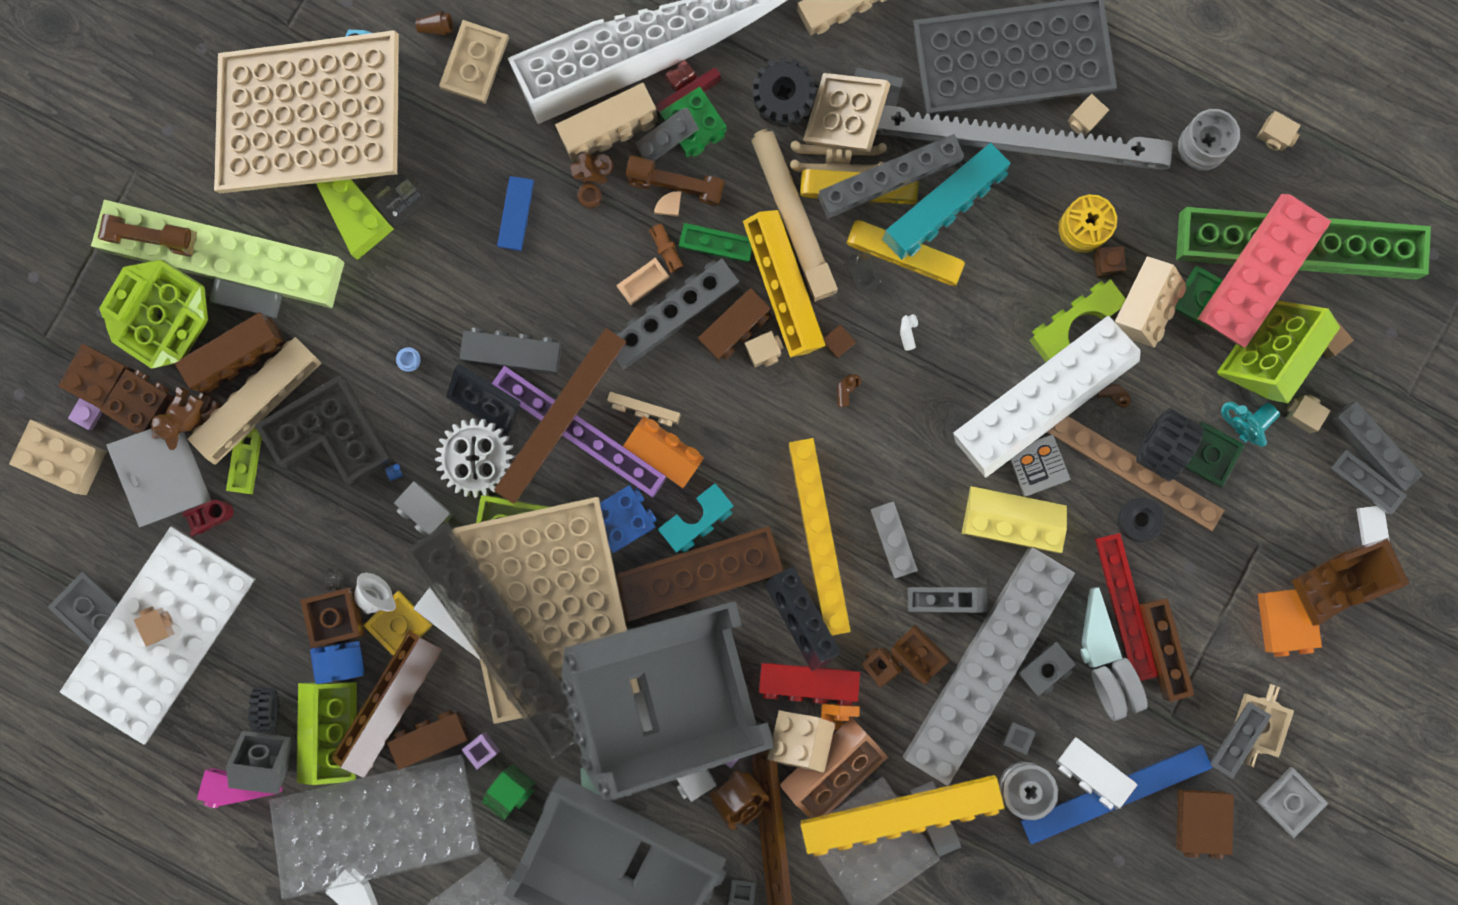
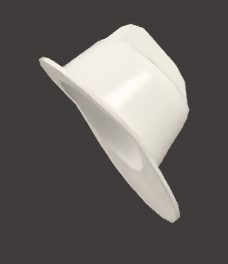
[354,573,396,614]

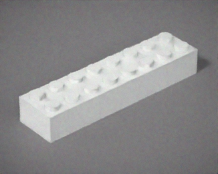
[954,316,1140,478]

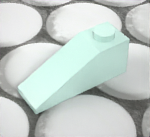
[1080,587,1122,667]

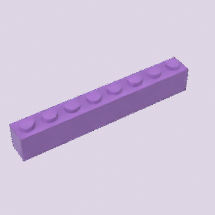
[492,366,667,498]

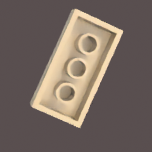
[555,83,658,163]

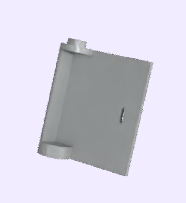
[106,429,211,528]

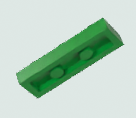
[679,223,752,263]

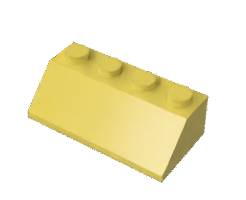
[961,486,1067,553]

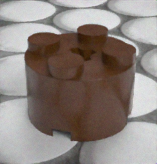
[709,770,769,830]

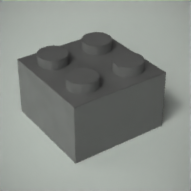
[226,731,292,794]

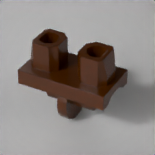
[570,153,614,184]

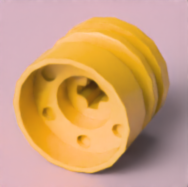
[1058,194,1117,253]

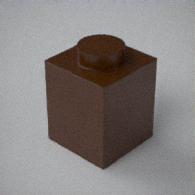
[1093,246,1127,278]

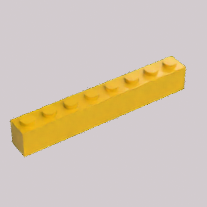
[788,438,851,635]
[800,775,1004,856]

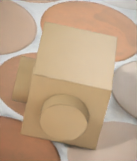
[1256,111,1300,152]
[745,331,783,368]
[1285,395,1330,433]

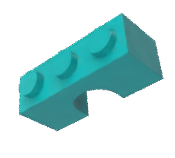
[658,483,734,553]

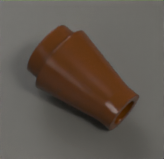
[416,11,453,35]

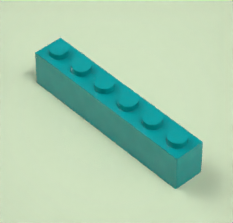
[882,143,1010,260]

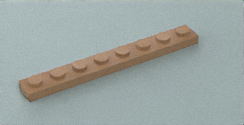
[1046,416,1225,531]

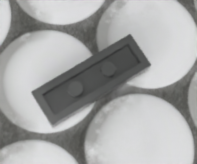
[635,108,699,161]
[1329,450,1407,515]
[1209,702,1272,779]

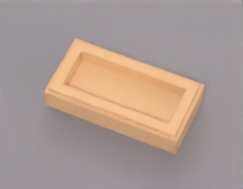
[617,258,670,306]

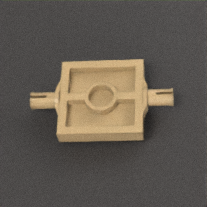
[1234,684,1294,767]

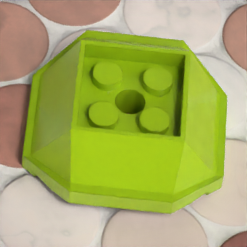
[99,260,208,369]

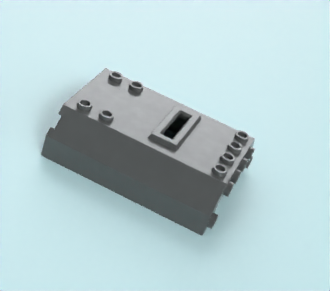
[561,601,774,800]
[503,775,727,905]

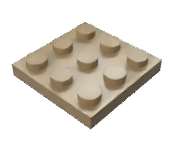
[803,73,890,152]

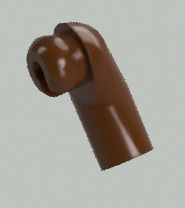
[837,374,861,407]
[1096,384,1131,408]

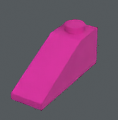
[197,768,283,808]

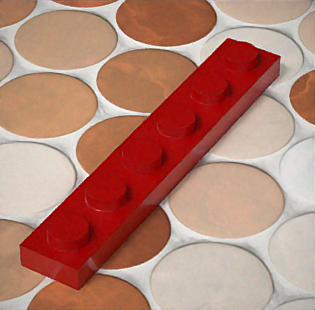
[1095,533,1158,681]

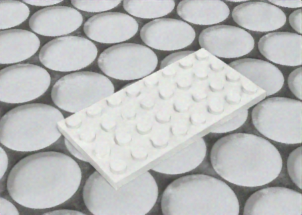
[60,526,256,745]

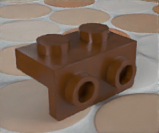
[890,625,950,685]

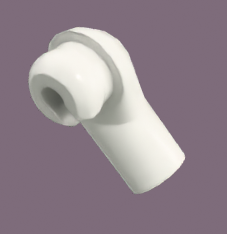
[900,314,918,351]

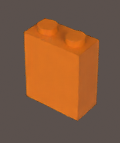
[1257,589,1322,657]

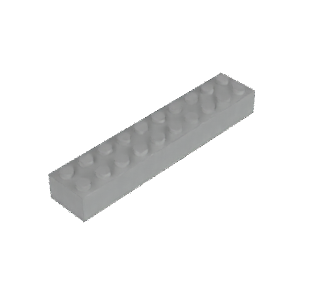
[903,547,1075,786]

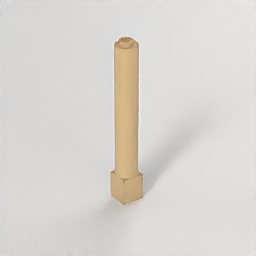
[751,129,838,302]

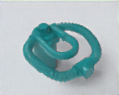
[1221,402,1280,447]

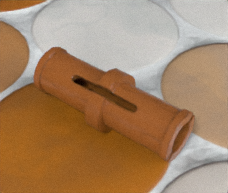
[649,224,684,273]

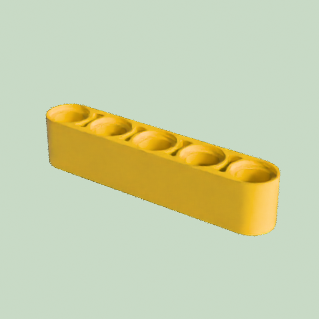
[800,169,919,204]
[846,220,965,286]

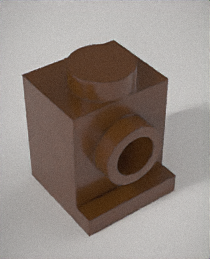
[862,647,905,687]

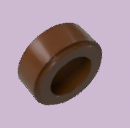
[577,183,602,209]

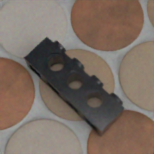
[765,566,841,671]

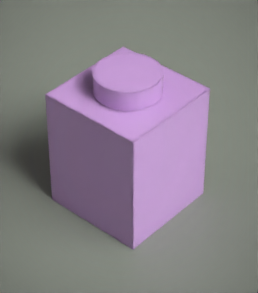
[462,732,500,769]

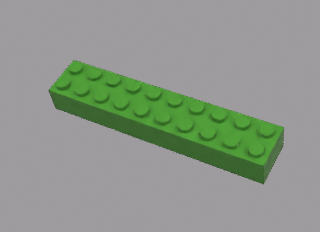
[1176,207,1431,280]

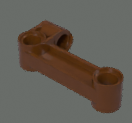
[626,155,725,206]
[98,214,197,257]

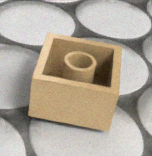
[768,711,835,773]

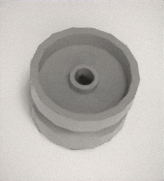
[1092,658,1148,722]
[999,761,1058,820]

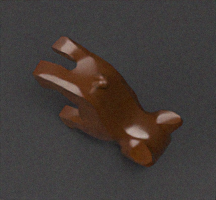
[151,387,223,450]

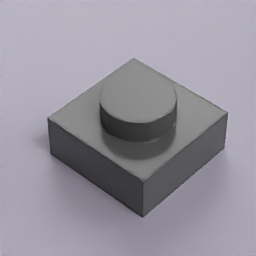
[1003,722,1036,755]

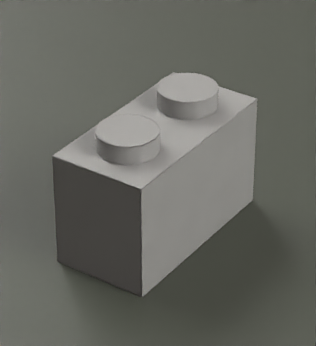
[394,481,454,536]

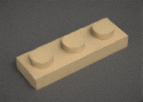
[607,392,681,427]

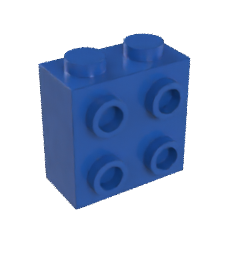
[600,485,657,553]

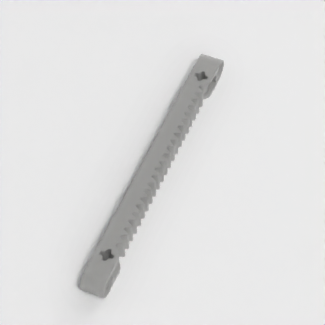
[876,105,1173,170]

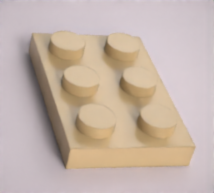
[439,20,509,104]

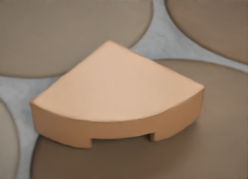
[654,191,681,217]

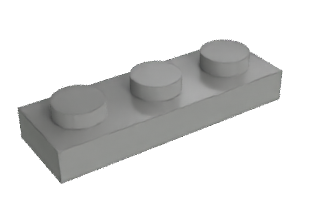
[870,501,918,579]

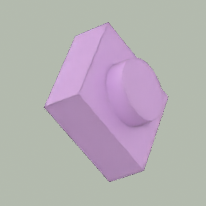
[68,398,102,431]

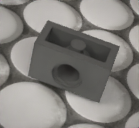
[1016,641,1076,696]

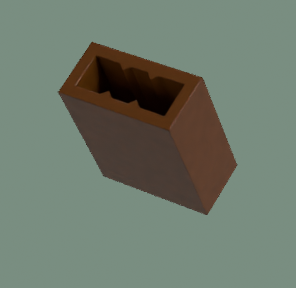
[1176,789,1234,859]

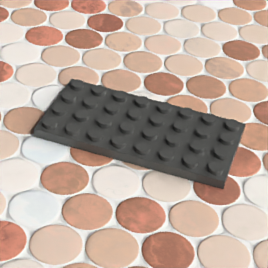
[913,0,1117,115]

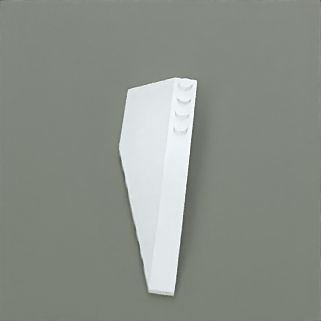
[508,0,787,124]

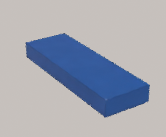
[497,176,534,251]

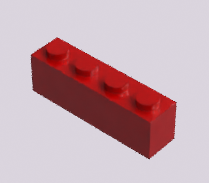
[759,662,860,706]

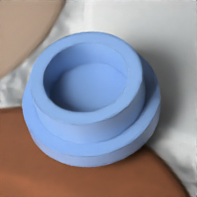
[396,347,421,372]

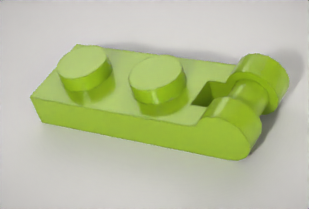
[226,427,264,495]

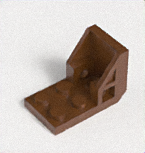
[1291,538,1410,626]

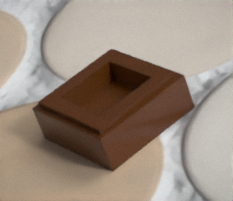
[824,324,856,359]

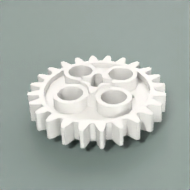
[435,418,515,498]

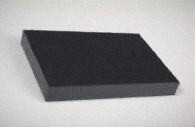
[446,364,521,435]

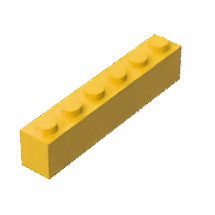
[743,210,826,357]

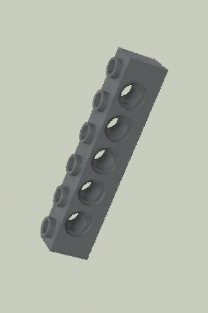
[818,134,964,219]
[613,259,739,370]

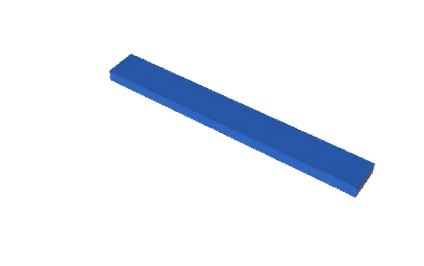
[1020,744,1212,845]

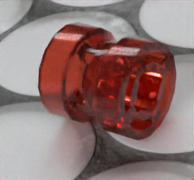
[664,60,697,92]

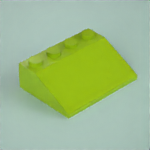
[1217,300,1340,403]

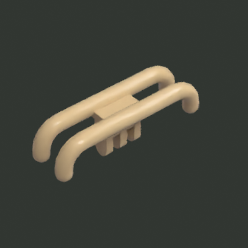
[790,141,887,173]

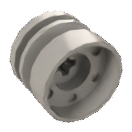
[1178,109,1240,171]

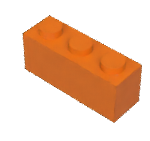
[623,416,704,488]

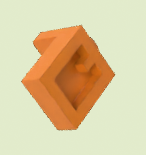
[821,704,860,730]

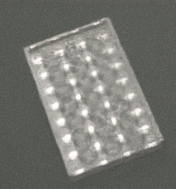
[269,755,480,900]

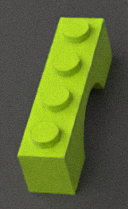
[1029,280,1126,362]

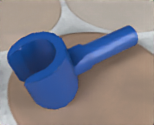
[385,463,403,481]

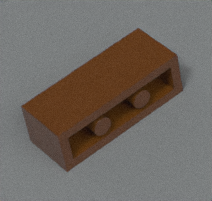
[698,288,771,362]
[387,710,471,770]

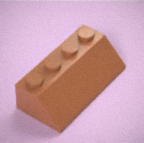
[780,717,888,818]

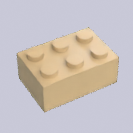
[1115,256,1186,348]
[9,420,107,495]

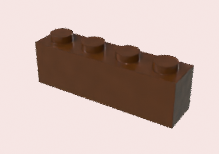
[1139,598,1194,702]

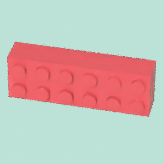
[1197,194,1331,348]

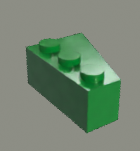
[482,764,535,821]

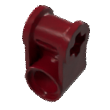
[181,500,234,536]

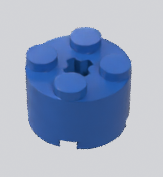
[310,641,364,684]

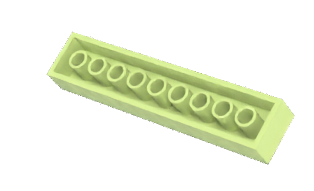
[91,200,345,308]

